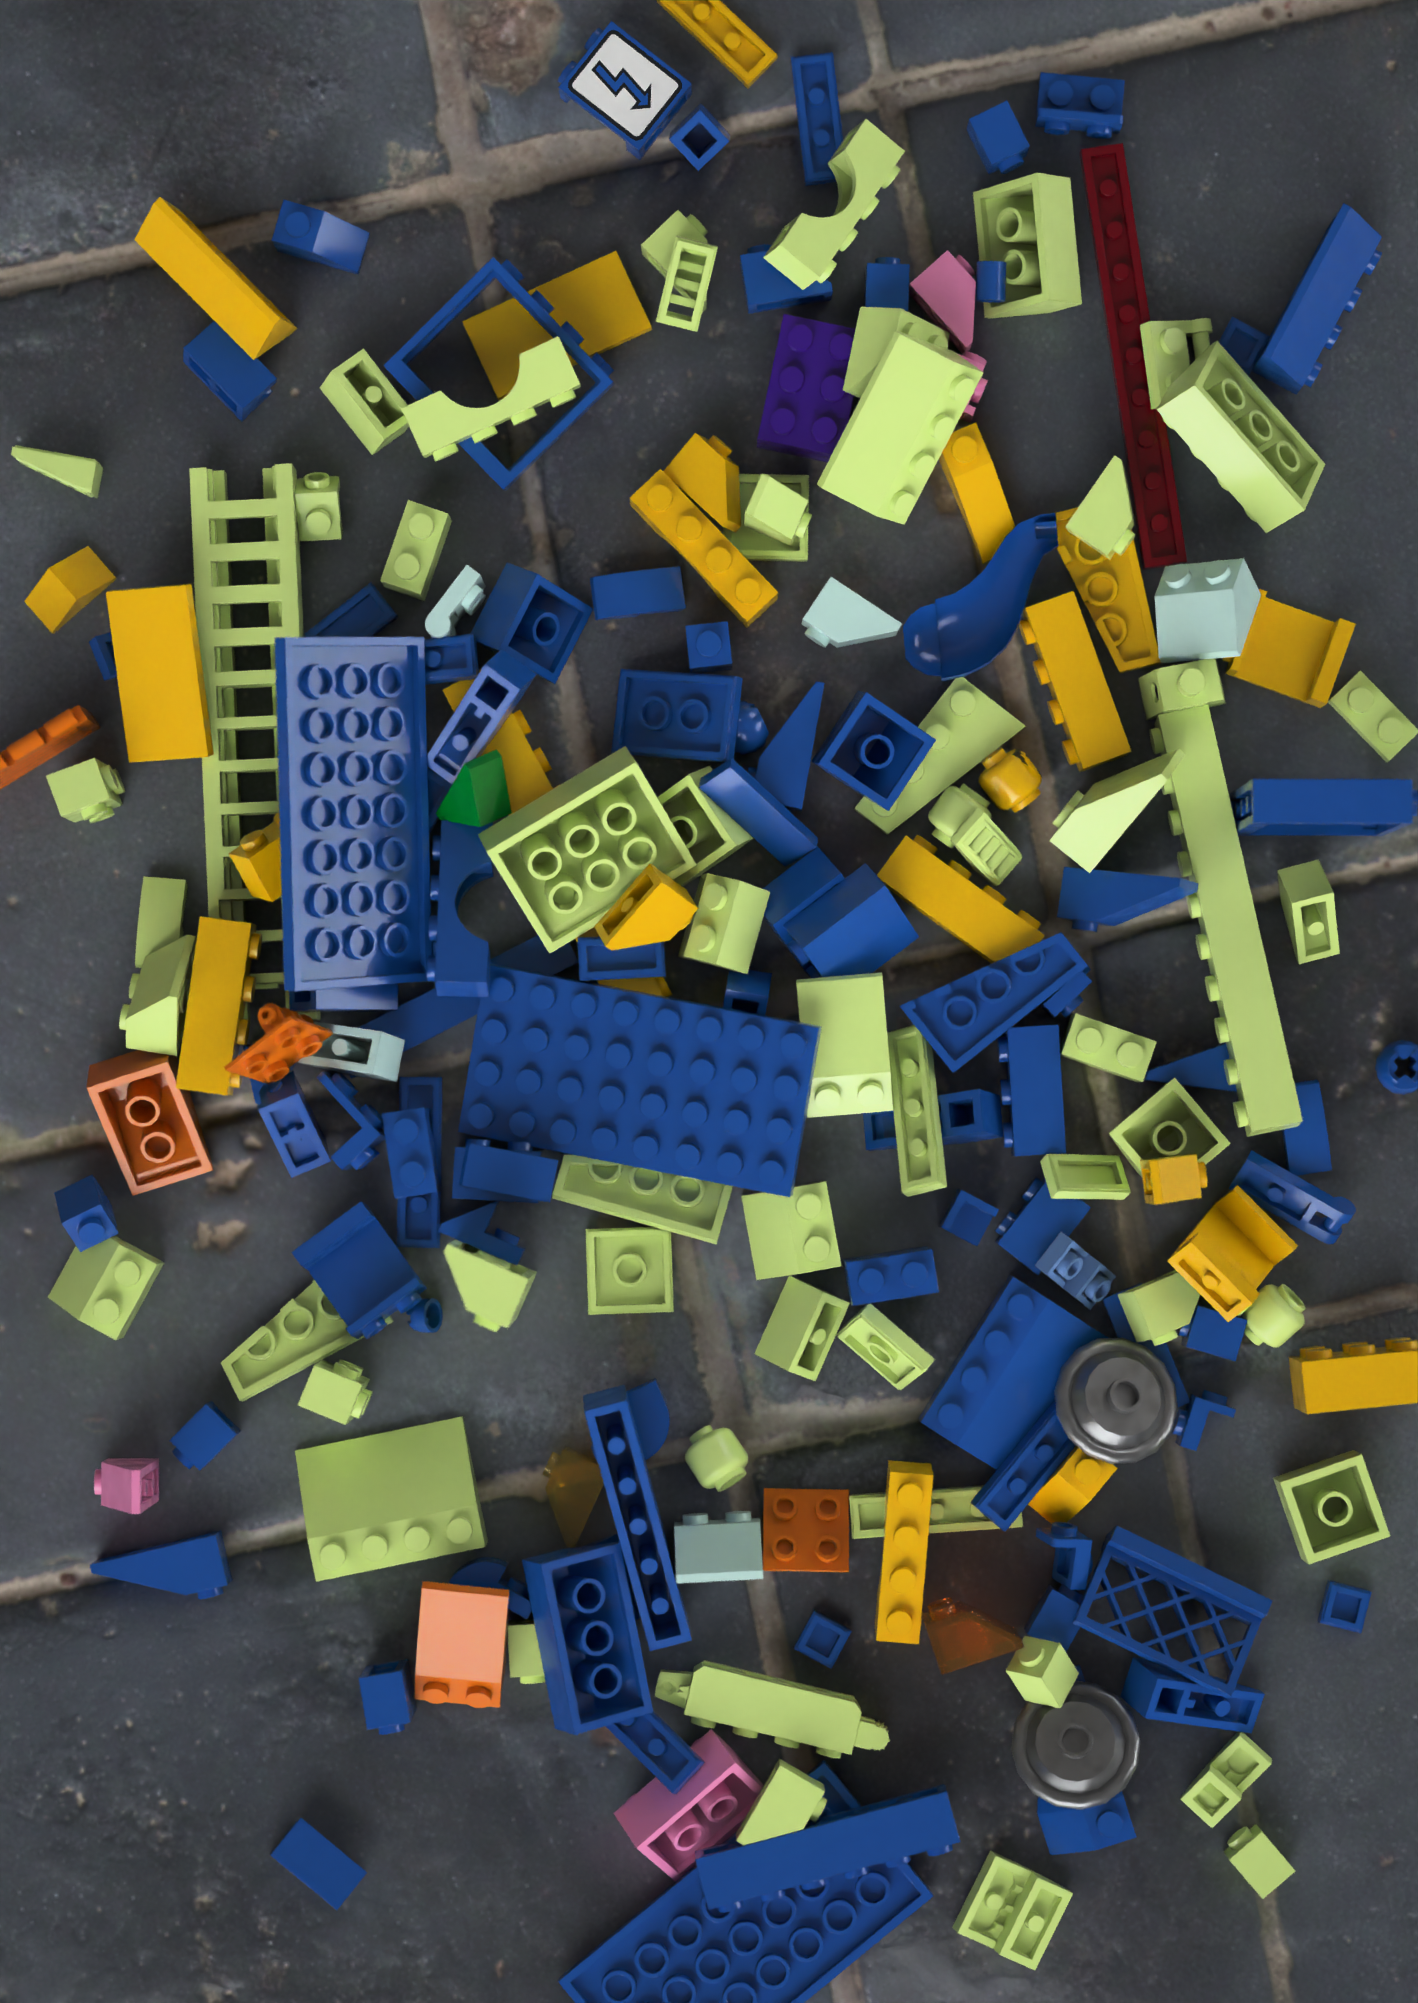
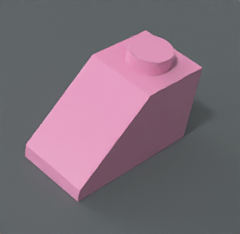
[909,250,976,354]

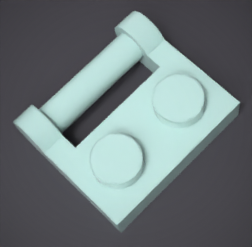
[425,565,486,638]

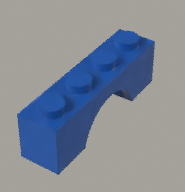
[427,820,494,997]

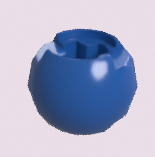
[735,700,769,755]
[1375,1040,1418,1095]

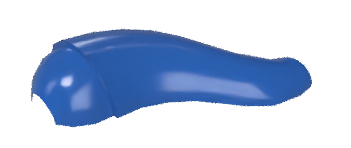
[903,513,1058,681]

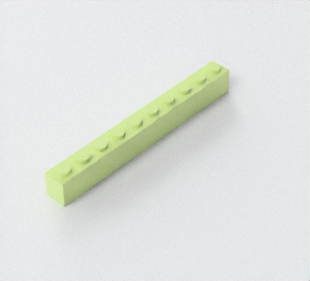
[1150,705,1303,1137]

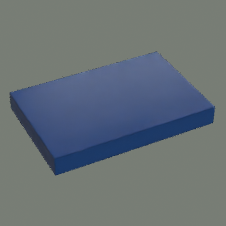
[611,669,743,763]

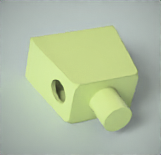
[1138,658,1226,720]

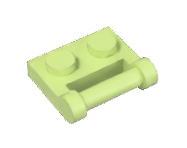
[1140,318,1213,409]

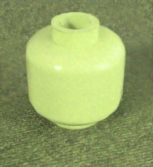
[928,783,992,849]
[1242,1284,1306,1348]
[685,1425,748,1492]

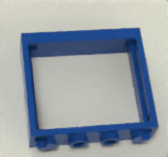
[383,257,615,491]
[1230,779,1418,836]

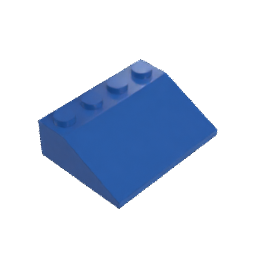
[918,1275,1108,1470]

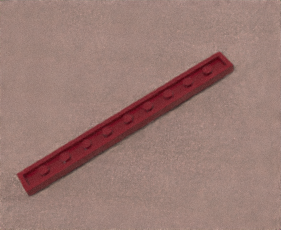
[1079,143,1187,570]

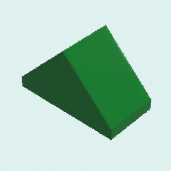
[435,750,512,827]

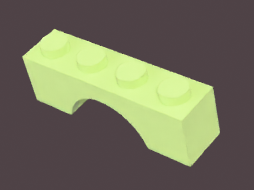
[763,119,905,290]
[401,336,581,462]

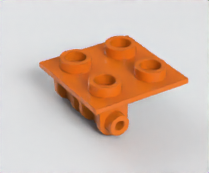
[224,1003,333,1084]
[763,1488,849,1572]

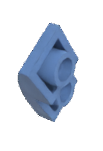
[1035,1232,1116,1310]

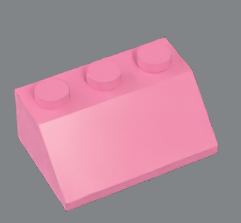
[613,1729,764,1882]

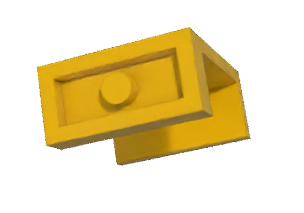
[1222,589,1356,708]
[1167,1185,1298,1322]

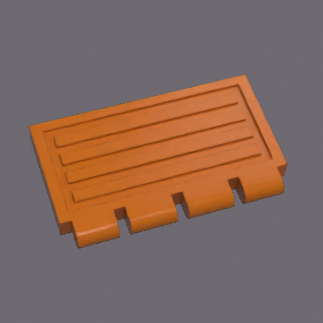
[0,705,101,790]

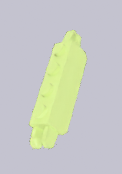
[655,1660,890,1759]

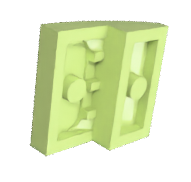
[952,1850,1073,1970]

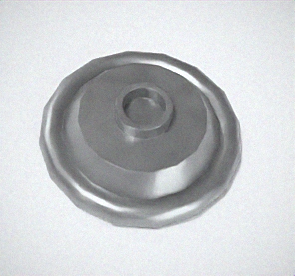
[1054,1338,1178,1464]
[1011,1681,1141,1810]

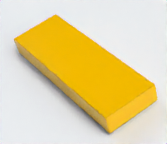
[657,0,777,88]

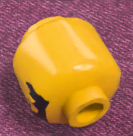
[978,747,1042,813]

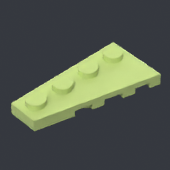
[854,677,1026,835]
[552,1155,733,1245]
[221,1280,394,1402]

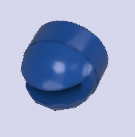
[406,1298,443,1333]

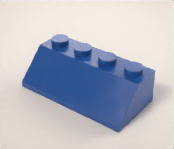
[1252,203,1382,394]
[522,1542,653,1735]

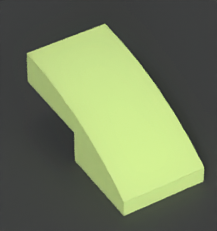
[135,876,187,968]
[1180,1732,1272,1828]

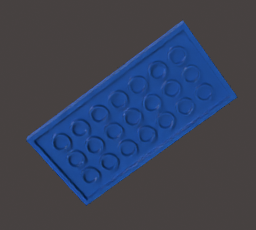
[275,637,432,991]
[458,963,822,1197]
[558,1760,933,2003]

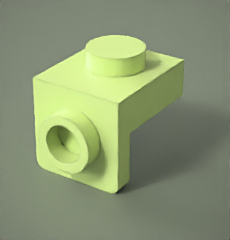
[295,472,343,542]

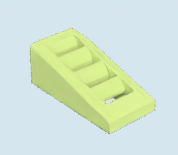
[656,236,718,332]
[11,445,103,499]
[950,808,1022,886]

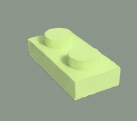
[1328,670,1418,762]

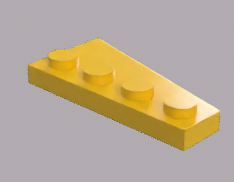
[1056,507,1162,673]

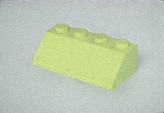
[817,330,984,525]
[1157,341,1325,533]
[444,1239,537,1332]

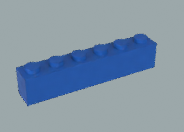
[583,1384,692,1651]
[695,1784,960,1913]

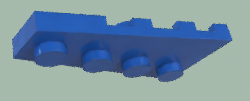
[900,932,1088,1073]

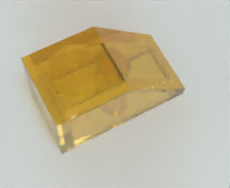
[542,1446,604,1548]

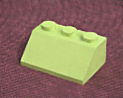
[973,172,1082,318]

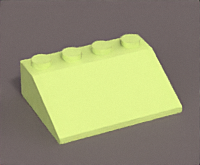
[478,746,697,954]
[295,1416,488,1582]

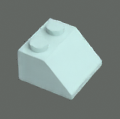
[1154,558,1261,663]
[674,1511,763,1583]

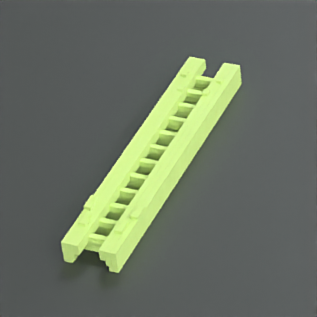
[189,463,321,1023]

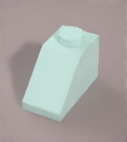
[802,577,902,648]
[298,1022,405,1082]

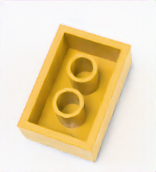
[1289,1337,1418,1414]

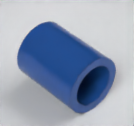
[976,261,1007,303]

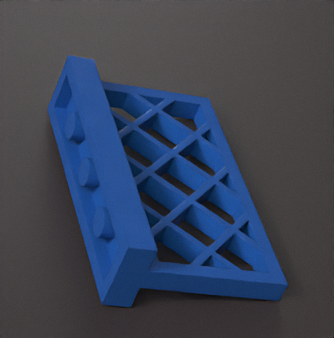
[1072,1526,1273,1698]

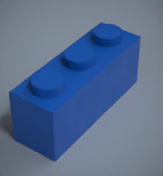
[997,1025,1066,1156]

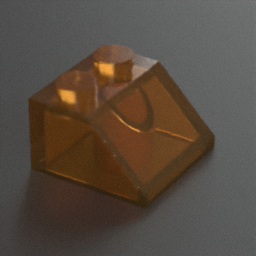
[922,1597,1024,1675]

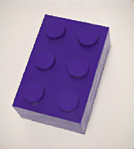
[757,314,855,462]

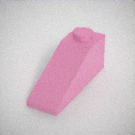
[94,1458,159,1514]

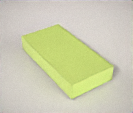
[1040,1154,1131,1200]

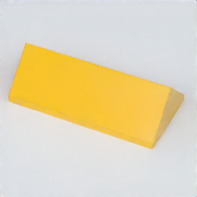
[134,197,297,360]

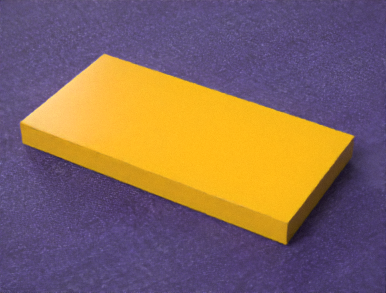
[462,251,652,401]
[106,584,214,763]

